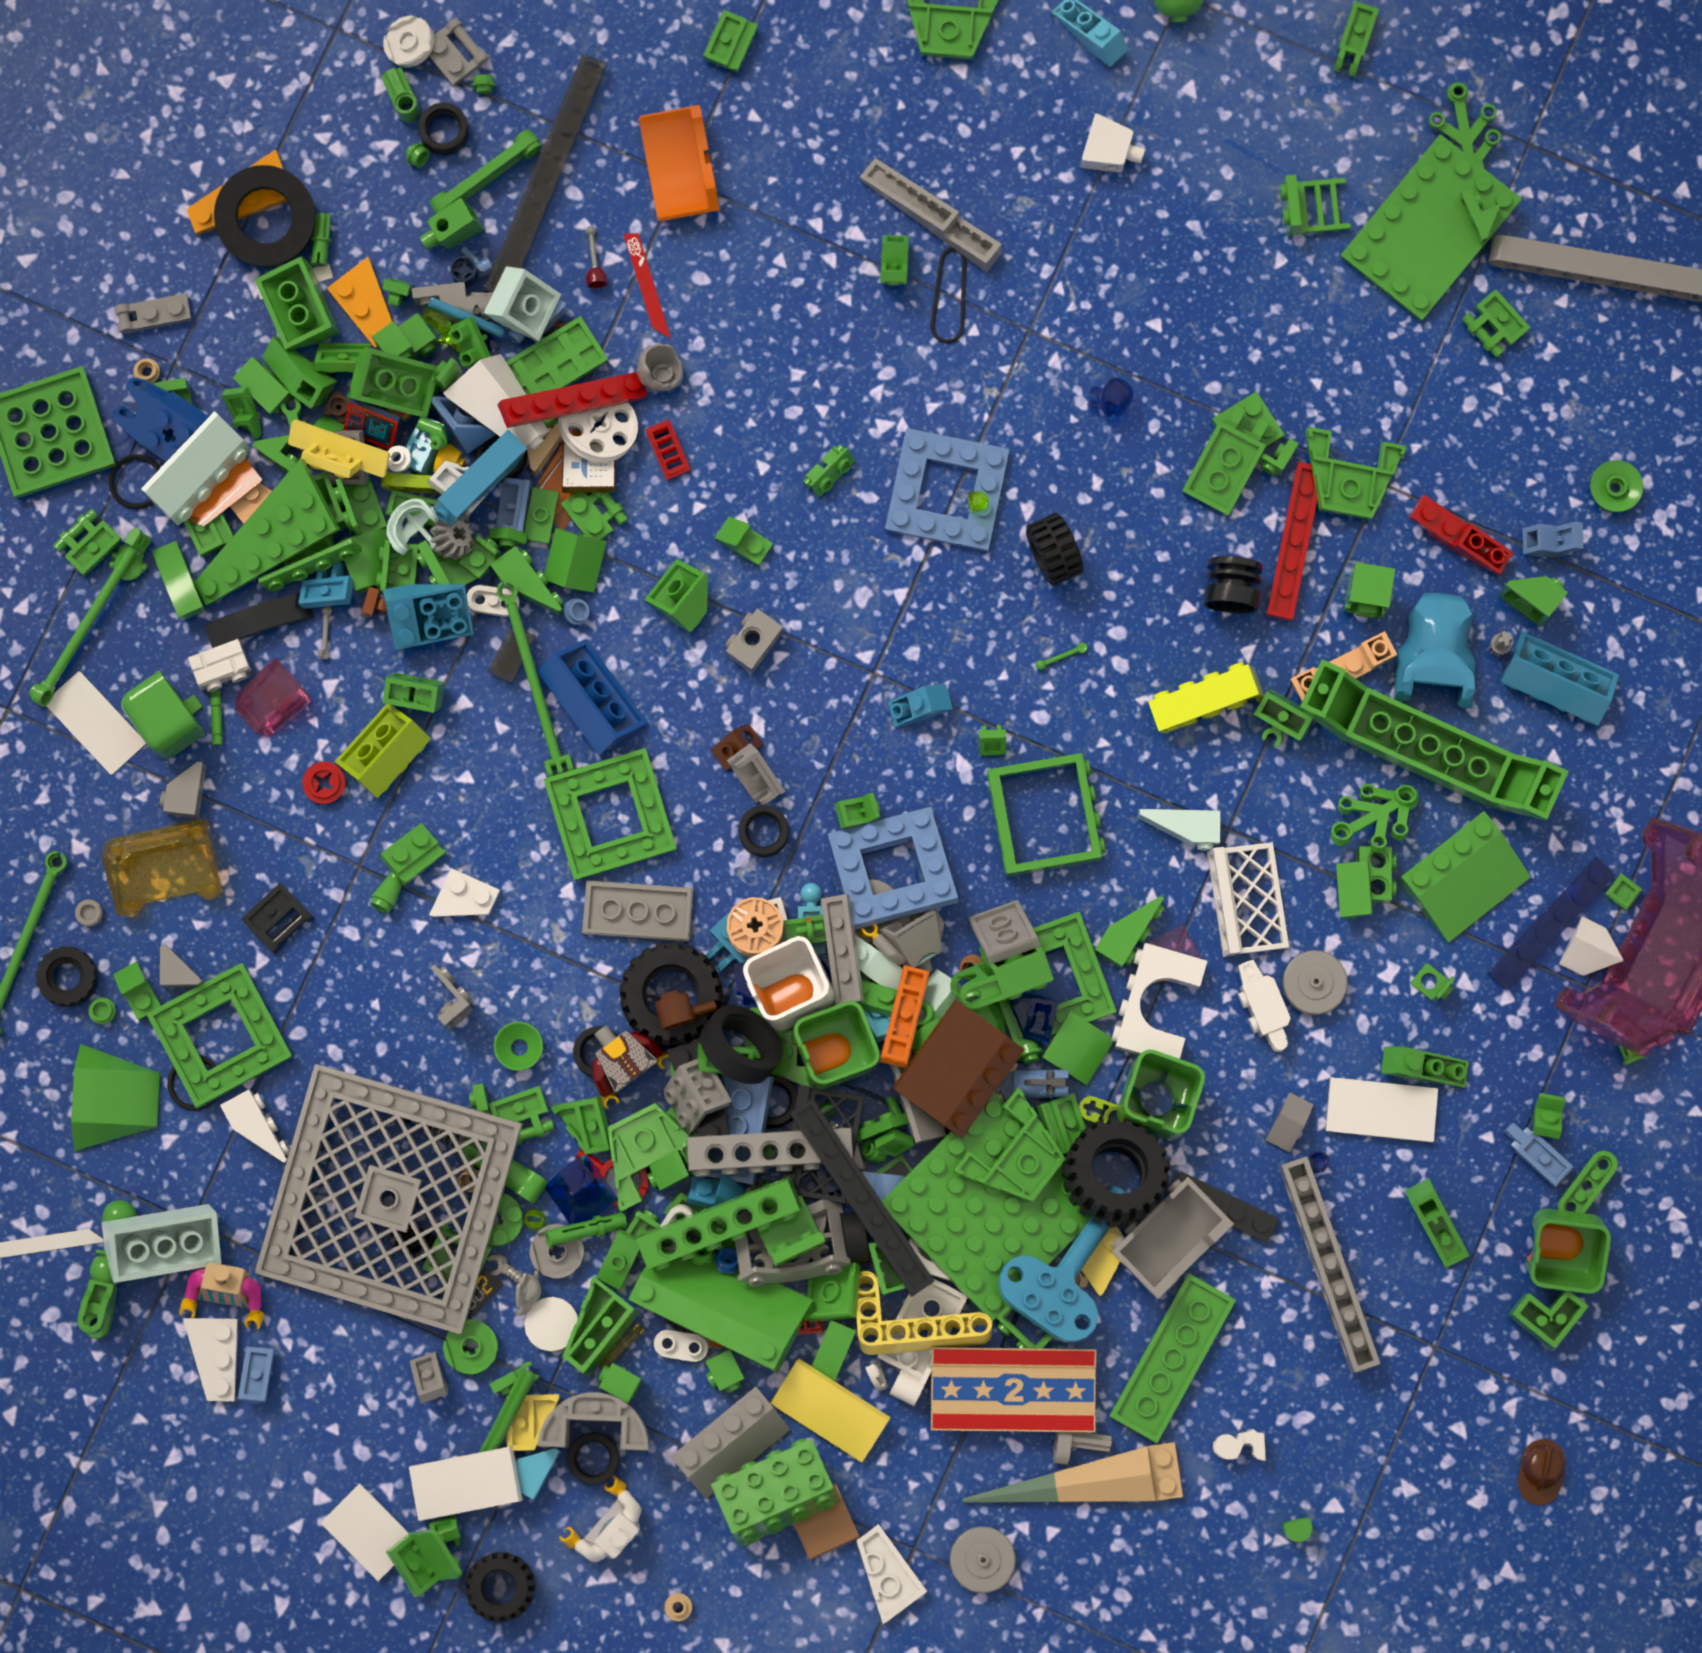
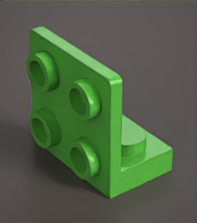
[333,478,387,535]
[758,1196,825,1268]

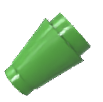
[370,872,402,914]

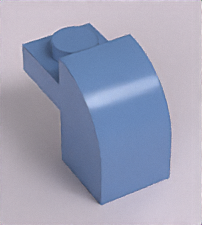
[1523,522,1583,557]

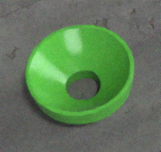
[494,1022,543,1071]

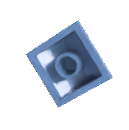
[431,396,496,454]

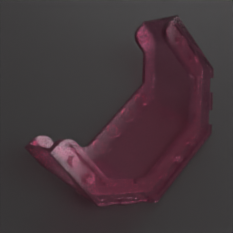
[1554,817,1702,1057]

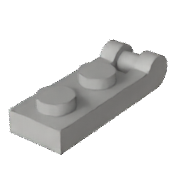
[114,293,192,334]

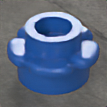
[714,1248,739,1274]

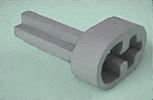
[1053,1432,1112,1465]

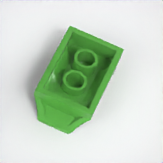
[350,347,440,418]

